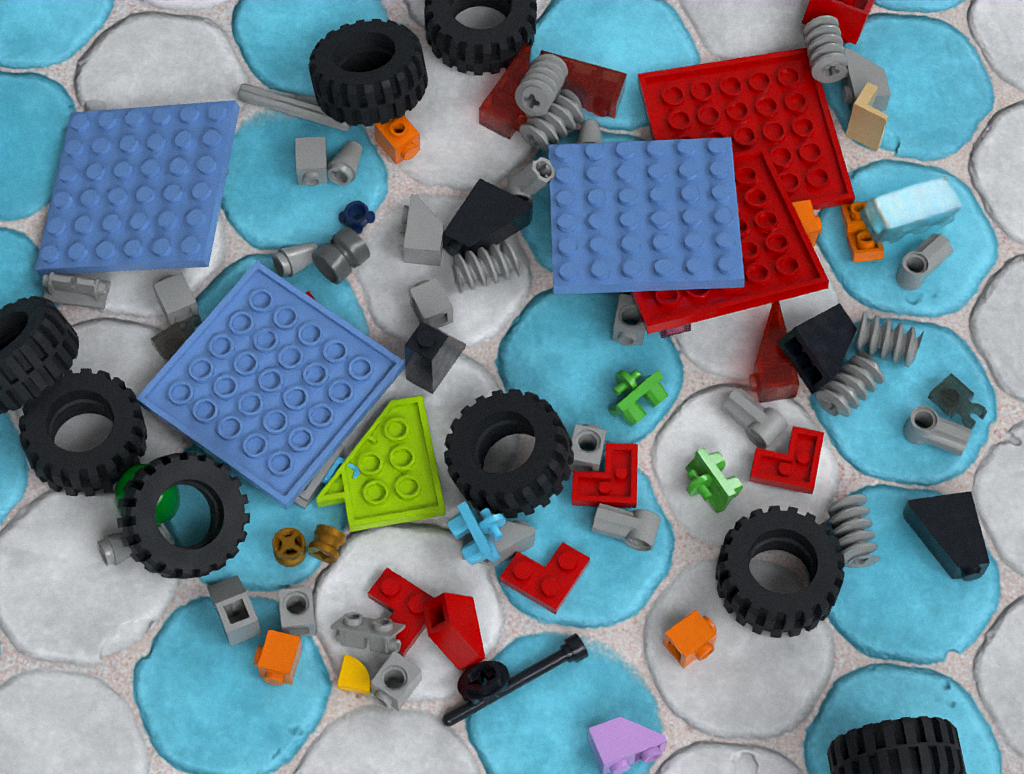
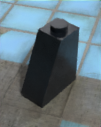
[443,178,533,260]
[777,303,857,394]
[404,321,466,394]
[903,491,990,581]

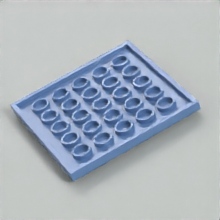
[35,100,240,275]
[548,137,745,295]
[136,261,406,509]

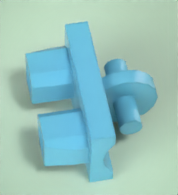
[447,501,506,565]

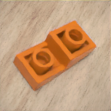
[841,201,884,263]

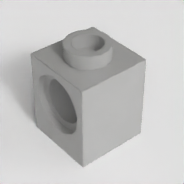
[295,136,328,186]
[153,272,200,328]
[409,278,453,328]
[612,293,645,346]
[568,424,607,472]
[278,584,317,637]
[370,651,422,711]

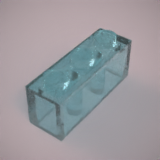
[859,175,962,244]

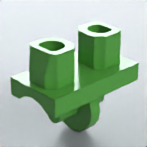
[608,369,668,426]
[685,448,743,513]

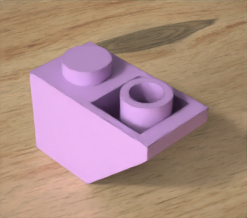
[587,717,667,774]

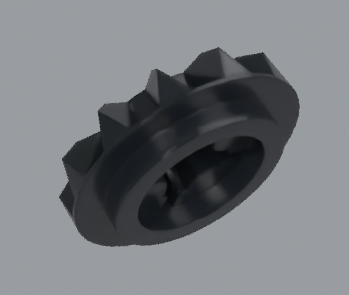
[457,660,511,705]

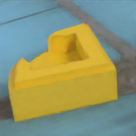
[337,654,371,695]

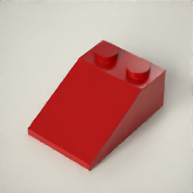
[802,0,876,45]

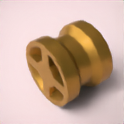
[307,524,346,563]
[272,528,306,567]

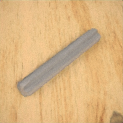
[238,83,350,131]

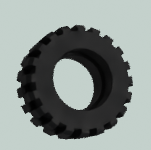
[424,0,537,76]
[308,19,428,127]
[0,296,79,414]
[18,368,147,497]
[444,389,574,519]
[117,452,250,579]
[715,505,845,638]
[827,716,966,774]

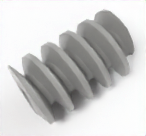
[803,15,848,83]
[515,54,568,117]
[519,89,584,153]
[452,240,520,294]
[854,311,924,367]
[816,350,885,417]
[828,494,880,568]

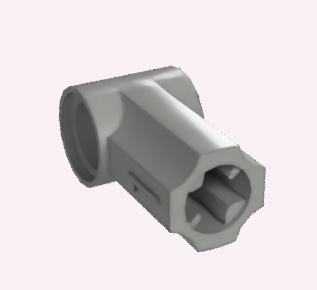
[507,157,556,204]
[896,233,953,291]
[721,388,788,449]
[903,405,971,456]
[592,503,661,551]

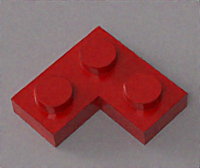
[749,426,824,495]
[572,443,638,508]
[500,542,590,615]
[368,568,434,657]

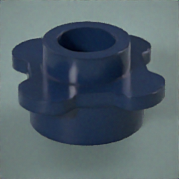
[339,201,375,234]

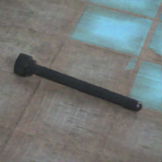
[442,633,589,727]

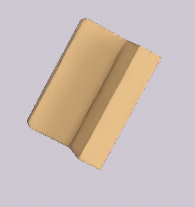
[845,82,889,151]

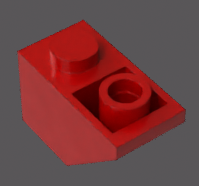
[422,592,486,671]

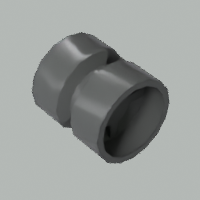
[311,226,371,285]

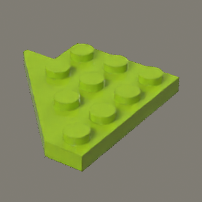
[316,395,446,532]

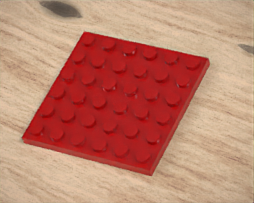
[637,48,855,210]
[630,146,829,334]

